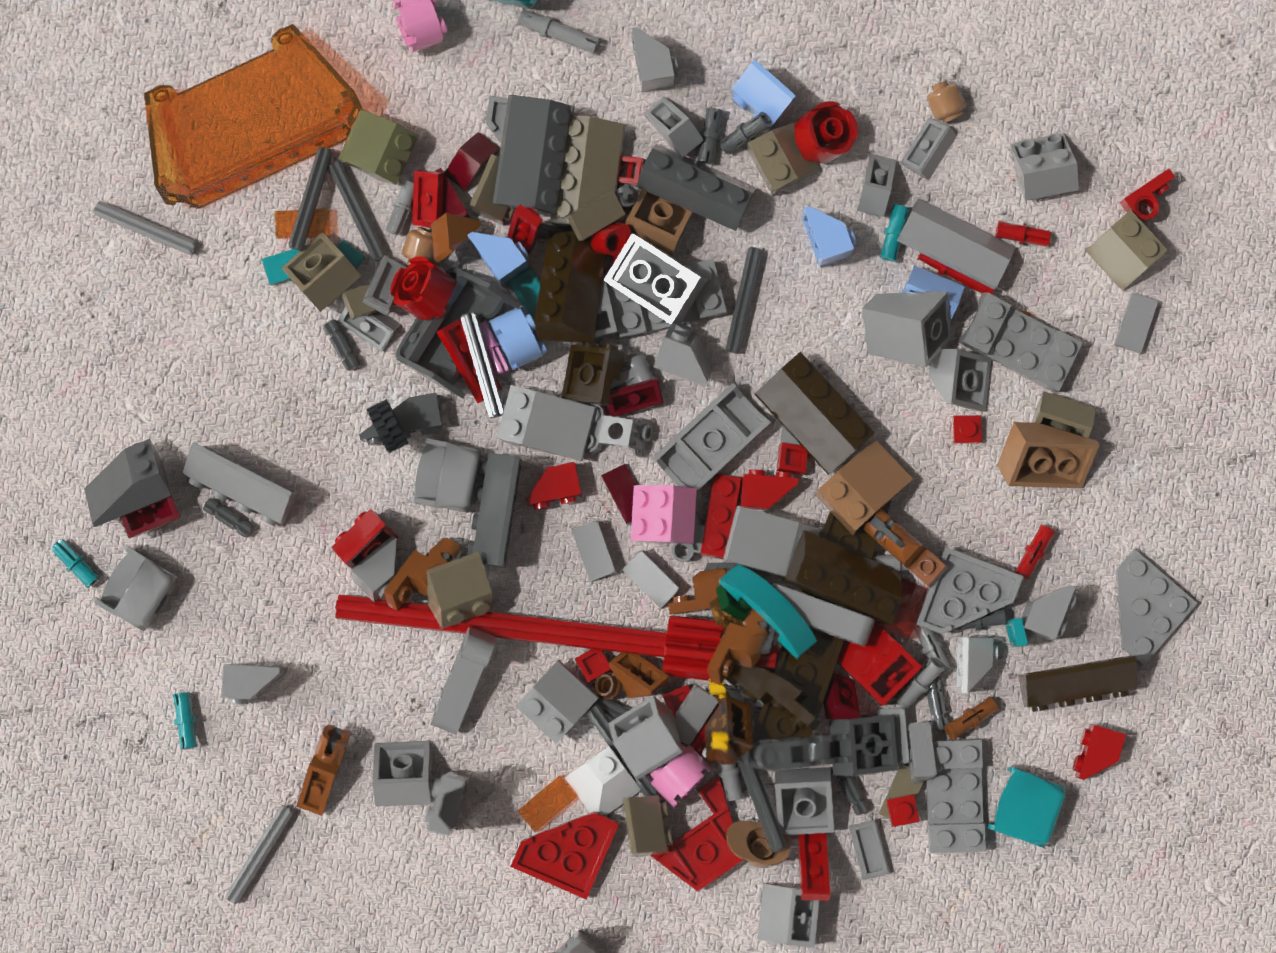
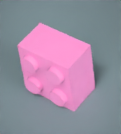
[631,485,697,544]

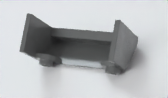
[396,267,521,399]

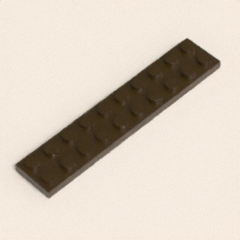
[752,501,891,747]

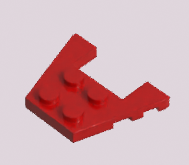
[651,776,744,892]

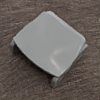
[409,438,481,513]
[91,545,178,631]

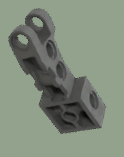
[742,714,898,776]

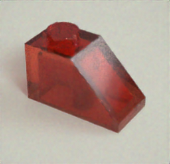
[882,578,928,639]

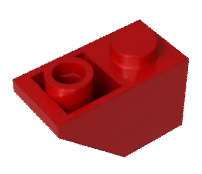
[526,462,582,510]
[740,469,798,510]
[1072,724,1126,780]

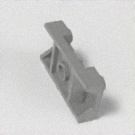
[607,259,727,340]
[958,292,1083,392]
[652,383,771,493]
[926,739,986,853]
[424,771,471,836]

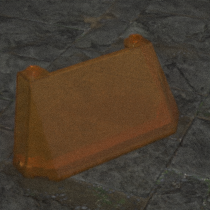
[144,24,364,209]

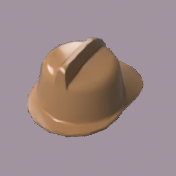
[726,820,791,868]

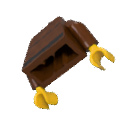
[702,679,753,765]

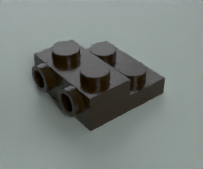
[561,342,625,405]

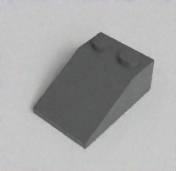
[84,438,171,528]

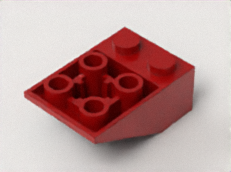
[837,622,922,706]

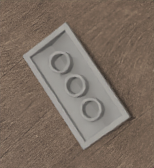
[897,198,1015,290]

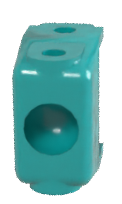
[986,766,1066,848]

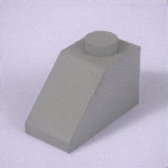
[643,97,703,157]
[857,154,896,217]
[351,535,398,603]

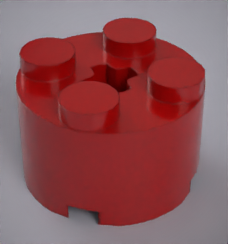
[794,101,858,163]
[390,256,456,320]

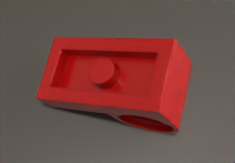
[1120,168,1175,223]
[591,223,631,264]

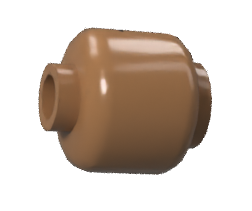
[927,80,966,123]
[402,227,435,265]

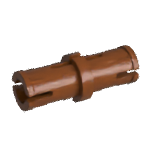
[944,696,999,741]

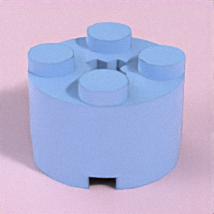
[489,306,547,370]

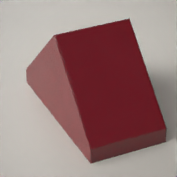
[444,132,500,191]
[120,494,181,539]

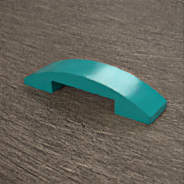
[718,564,817,659]

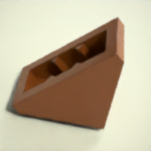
[431,213,482,263]
[609,653,669,698]

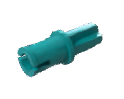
[51,539,100,588]

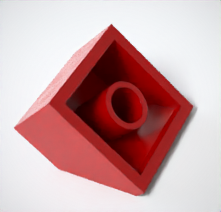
[331,509,399,569]

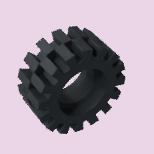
[367,399,409,454]

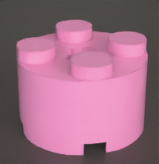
[393,0,447,53]
[650,744,714,808]

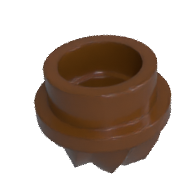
[595,672,623,700]

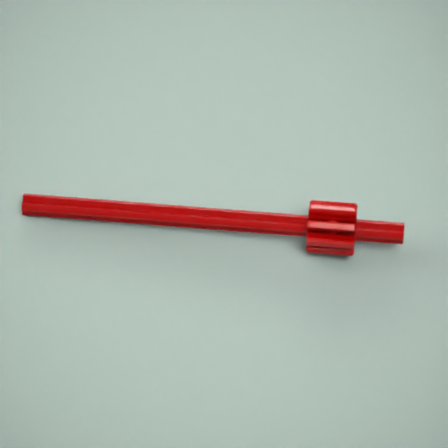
[335,594,777,681]

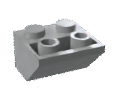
[1010,133,1079,201]
[1022,586,1077,640]
[609,695,683,780]
[757,883,819,948]

